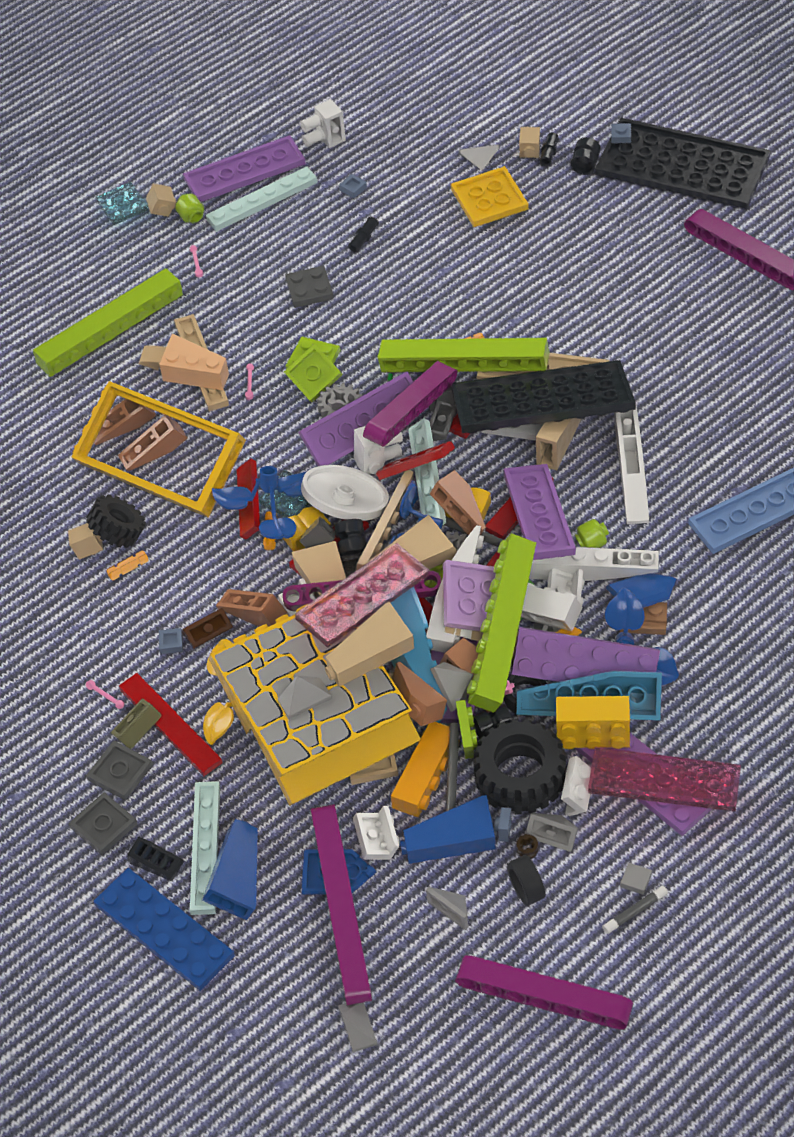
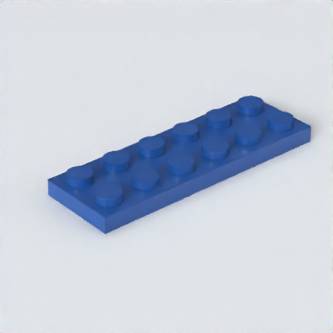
[93,868,235,991]

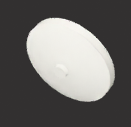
[301,465,389,521]

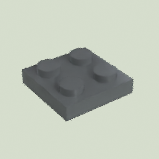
[285,265,334,308]
[86,741,153,801]
[68,792,138,856]

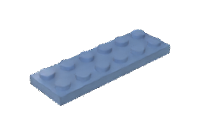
[688,468,794,554]

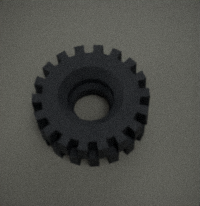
[86,495,146,548]

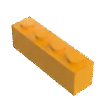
[391,722,460,818]

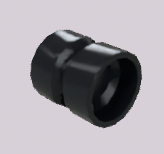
[570,137,601,175]
[334,519,367,557]
[473,704,512,739]

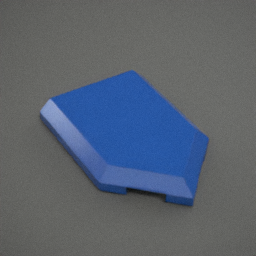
[606,573,677,608]
[301,849,377,895]

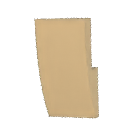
[139,346,166,370]

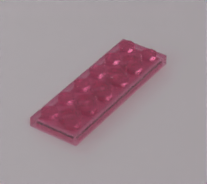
[295,543,429,648]
[588,747,741,812]

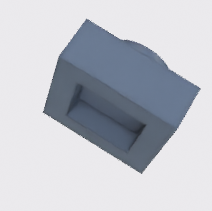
[611,123,631,143]
[339,174,367,198]
[159,628,183,654]
[494,807,512,842]

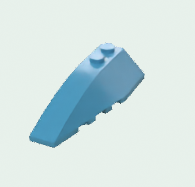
[373,584,447,723]
[517,671,662,720]

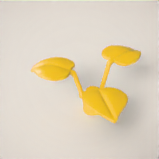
[203,639,234,746]

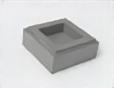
[620,863,652,895]

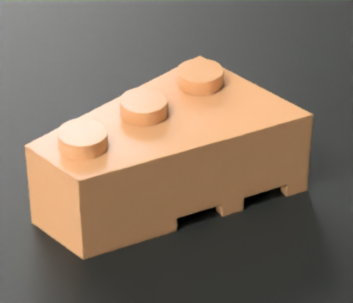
[159,334,229,390]

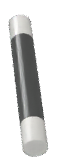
[602,885,668,934]

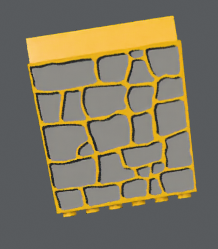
[209,594,421,806]

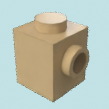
[519,127,540,158]
[146,183,176,217]
[68,523,103,560]

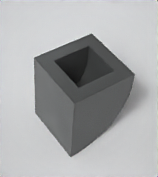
[300,516,335,548]

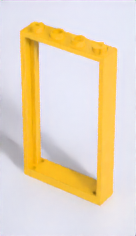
[71,381,246,518]

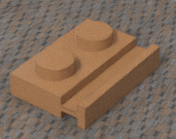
[620,602,667,635]

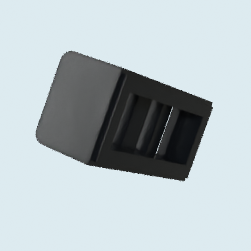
[127,836,184,881]

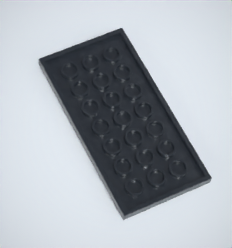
[595,117,771,209]
[451,360,636,434]

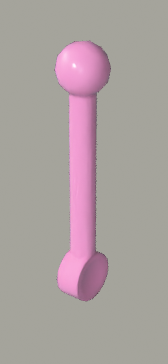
[190,245,203,278]
[245,363,254,400]
[86,680,124,709]

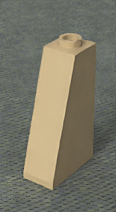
[536,418,581,470]
[364,515,457,577]
[292,541,357,620]
[325,602,414,687]

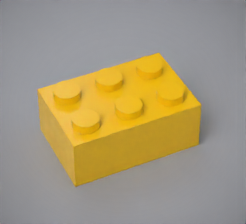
[556,696,630,749]

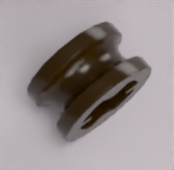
[516,834,538,859]

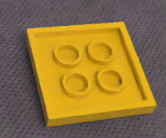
[451,166,529,227]

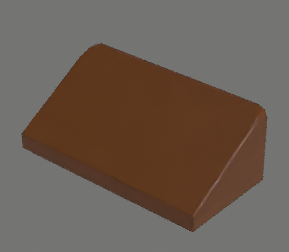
[182,608,233,649]

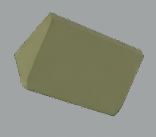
[111,699,161,749]

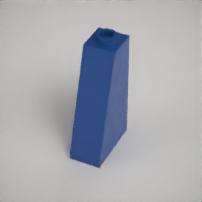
[400,795,496,864]
[202,818,258,920]

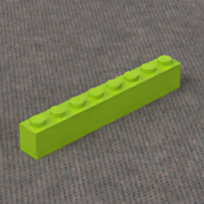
[33,268,183,377]
[378,338,550,372]
[467,533,536,712]

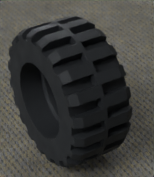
[473,719,566,815]

